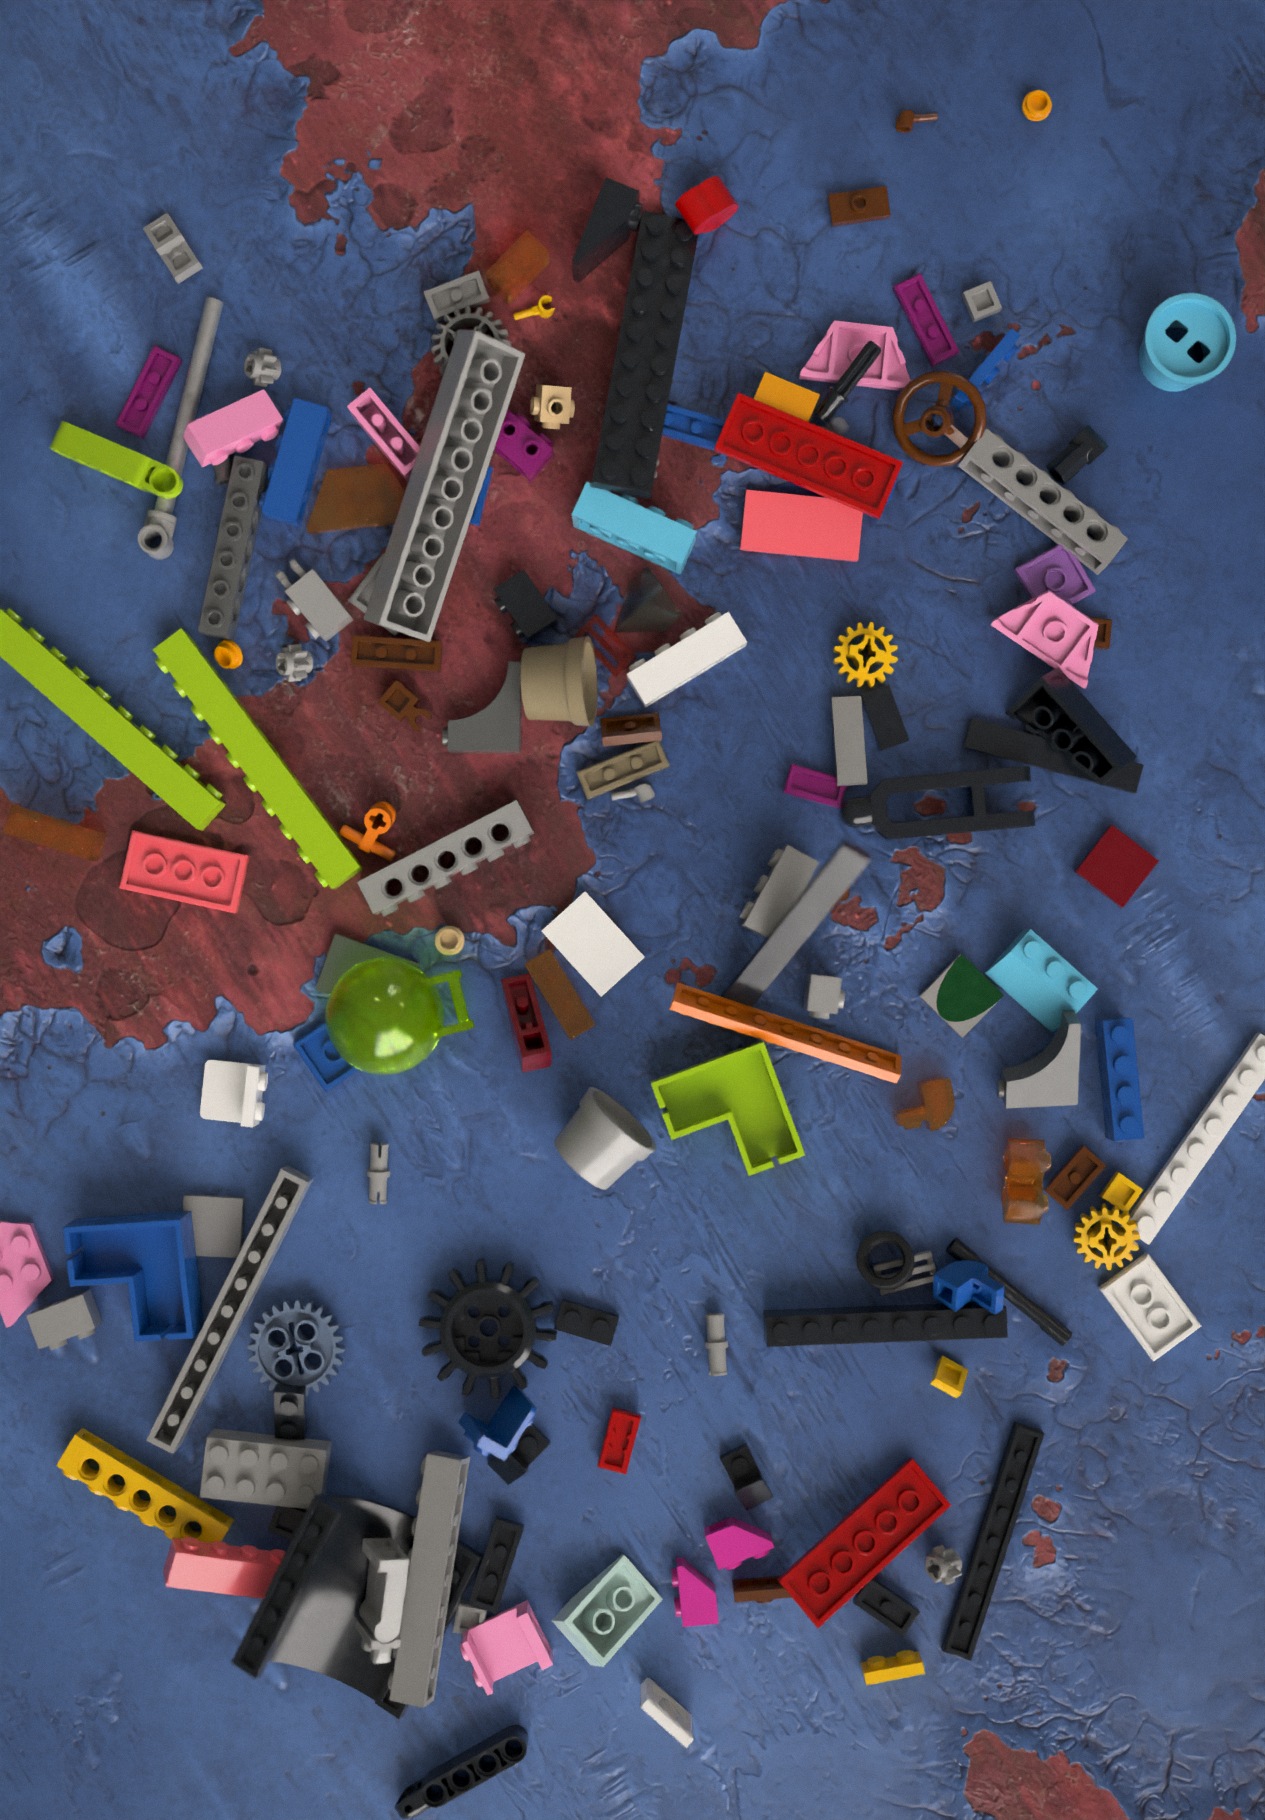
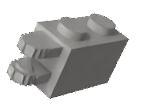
[274,558,354,642]

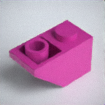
[704,1517,774,1570]
[671,1557,719,1627]

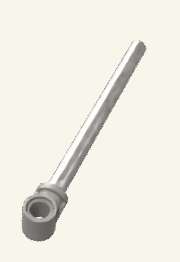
[138,297,223,560]

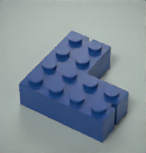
[63,1211,204,1342]

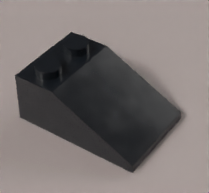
[572,178,643,283]

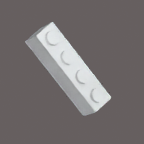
[627,612,747,708]

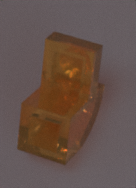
[893,1076,955,1132]

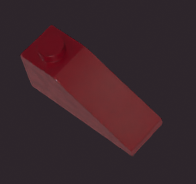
[501,973,552,1073]

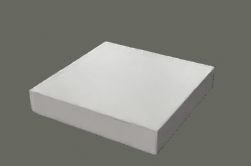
[640,1677,694,1748]

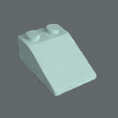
[551,1555,663,1667]

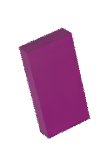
[783,764,847,809]

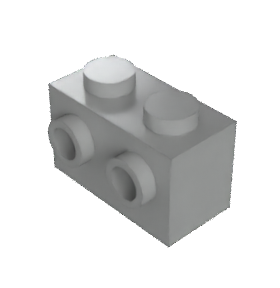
[802,973,845,1019]
[26,1289,103,1350]

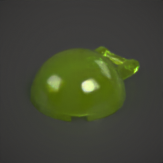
[325,957,475,1075]

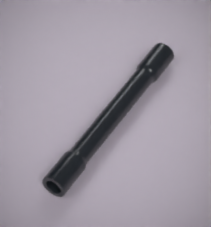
[945,1237,1072,1346]

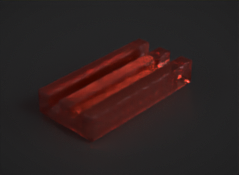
[575,614,637,678]

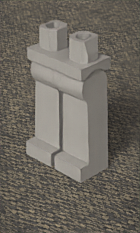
[355,1538,409,1664]

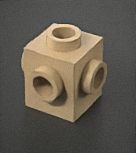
[530,384,575,429]

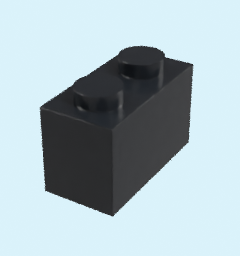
[494,569,558,643]

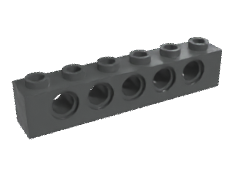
[198,456,269,642]

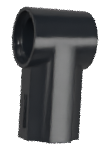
[1046,425,1109,485]

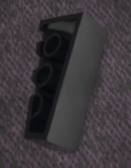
[1005,667,1137,785]

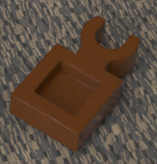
[377,680,432,732]

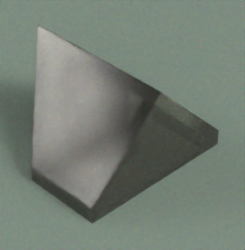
[613,567,683,633]

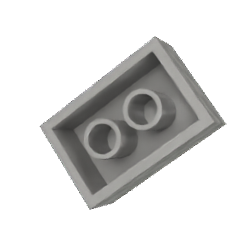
[739,845,819,939]

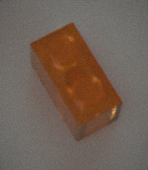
[486,230,550,304]

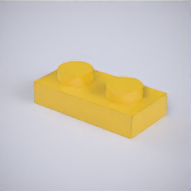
[860,1650,925,1685]

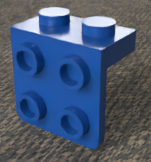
[458,1385,536,1461]

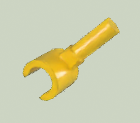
[513,295,555,321]

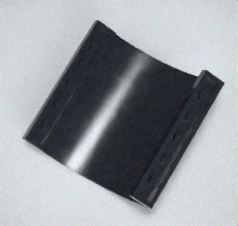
[231,1493,484,1719]

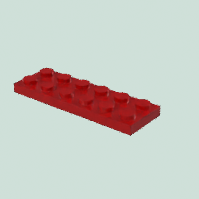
[714,393,903,519]
[777,1458,951,1628]

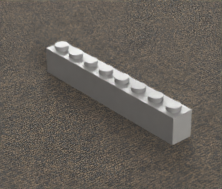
[388,1450,470,1708]

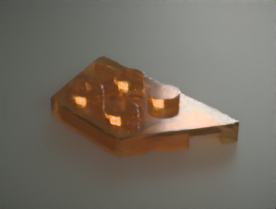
[307,463,405,534]

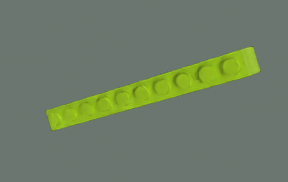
[0,607,226,831]
[153,628,363,889]

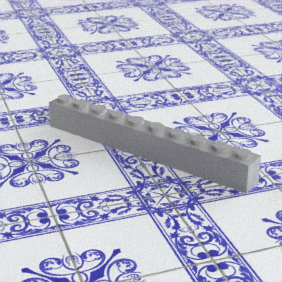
[146,1165,314,1454]

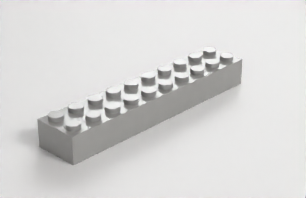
[363,330,525,642]

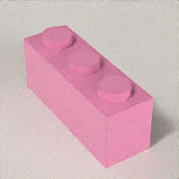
[347,388,420,482]
[183,389,283,467]

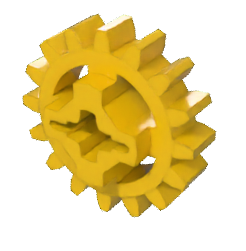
[833,622,898,687]
[1073,1203,1140,1270]

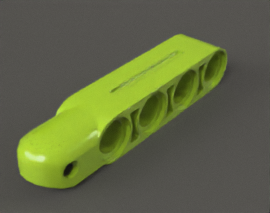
[49,421,183,499]

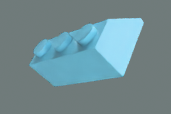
[985,929,1098,1032]

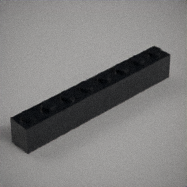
[763,1302,1008,1347]

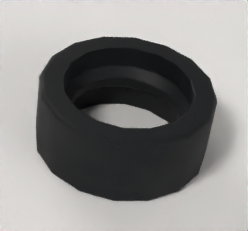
[856,1231,915,1290]

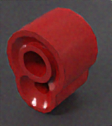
[675,176,739,235]

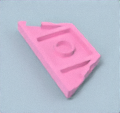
[799,320,911,391]
[991,590,1098,689]
[0,1220,55,1328]

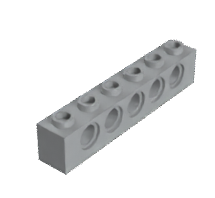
[958,429,1128,575]
[357,800,534,917]

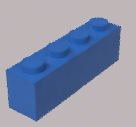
[259,398,333,528]
[1095,1017,1144,1141]

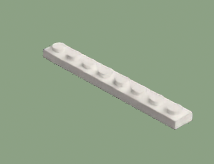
[1122,1033,1265,1245]

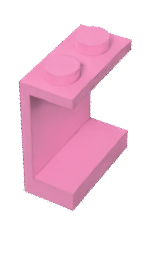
[459,1600,553,1696]

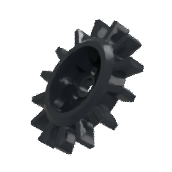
[419,1258,557,1399]

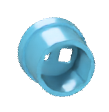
[1139,293,1236,392]

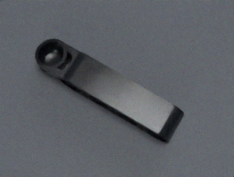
[395,1725,528,1819]

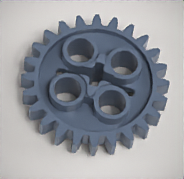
[247,1298,346,1397]

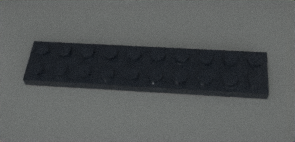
[591,211,699,499]

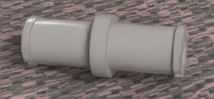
[366,1142,391,1204]
[705,1313,728,1376]

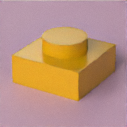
[1099,1171,1143,1212]
[930,1355,968,1398]

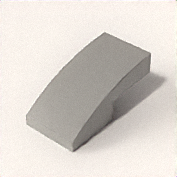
[143,213,203,284]

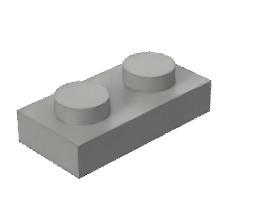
[424,270,490,323]

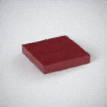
[1074,825,1159,908]

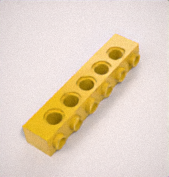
[56,1428,235,1543]

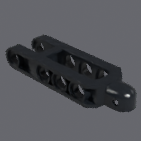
[839,766,1035,840]

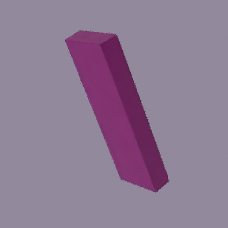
[893,273,960,367]
[115,345,183,440]

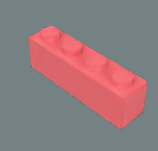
[163,1537,286,1599]

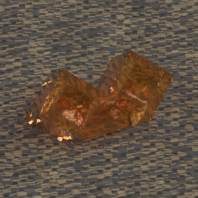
[1001,1138,1051,1225]

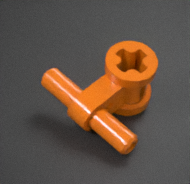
[339,801,396,861]

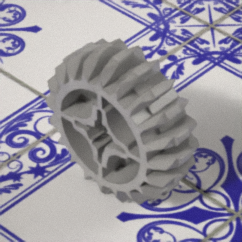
[431,306,511,376]

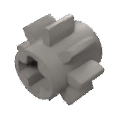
[244,348,281,387]
[276,644,313,682]
[925,1545,962,1586]

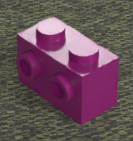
[494,410,554,482]

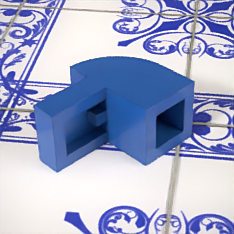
[933,1260,1005,1315]

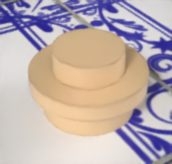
[435,926,465,955]

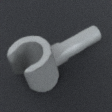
[611,784,655,803]

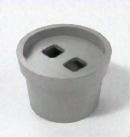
[554,1087,657,1190]

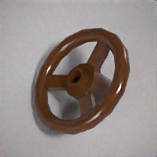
[892,370,987,467]

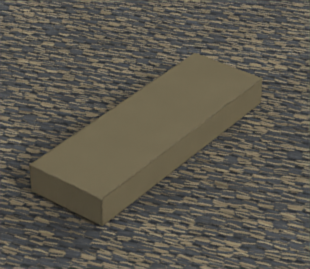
[577,741,670,800]

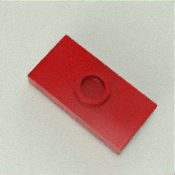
[597,1407,641,1475]

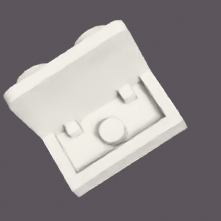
[200,1060,268,1127]

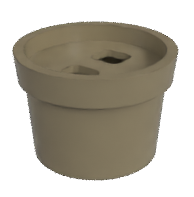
[520,636,598,726]

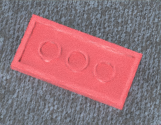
[740,490,863,562]
[119,830,250,913]

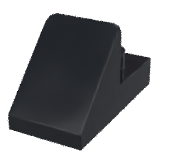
[487,1423,550,1485]
[720,1443,773,1510]

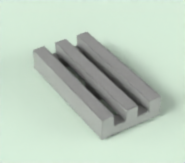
[873,1250,936,1295]

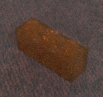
[3,804,107,862]

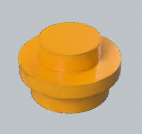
[1022,90,1052,121]
[214,639,243,669]

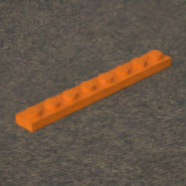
[670,982,902,1083]

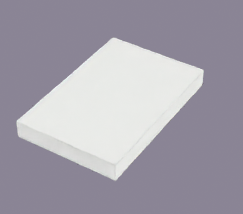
[542,891,645,997]
[1098,1253,1201,1361]

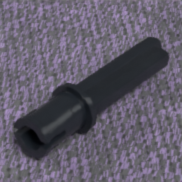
[814,340,881,423]

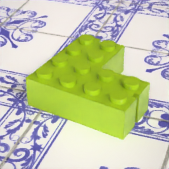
[650,1040,805,1176]

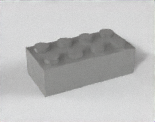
[200,1428,332,1509]

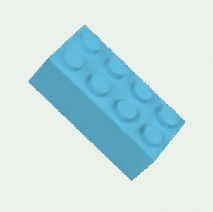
[572,481,697,575]

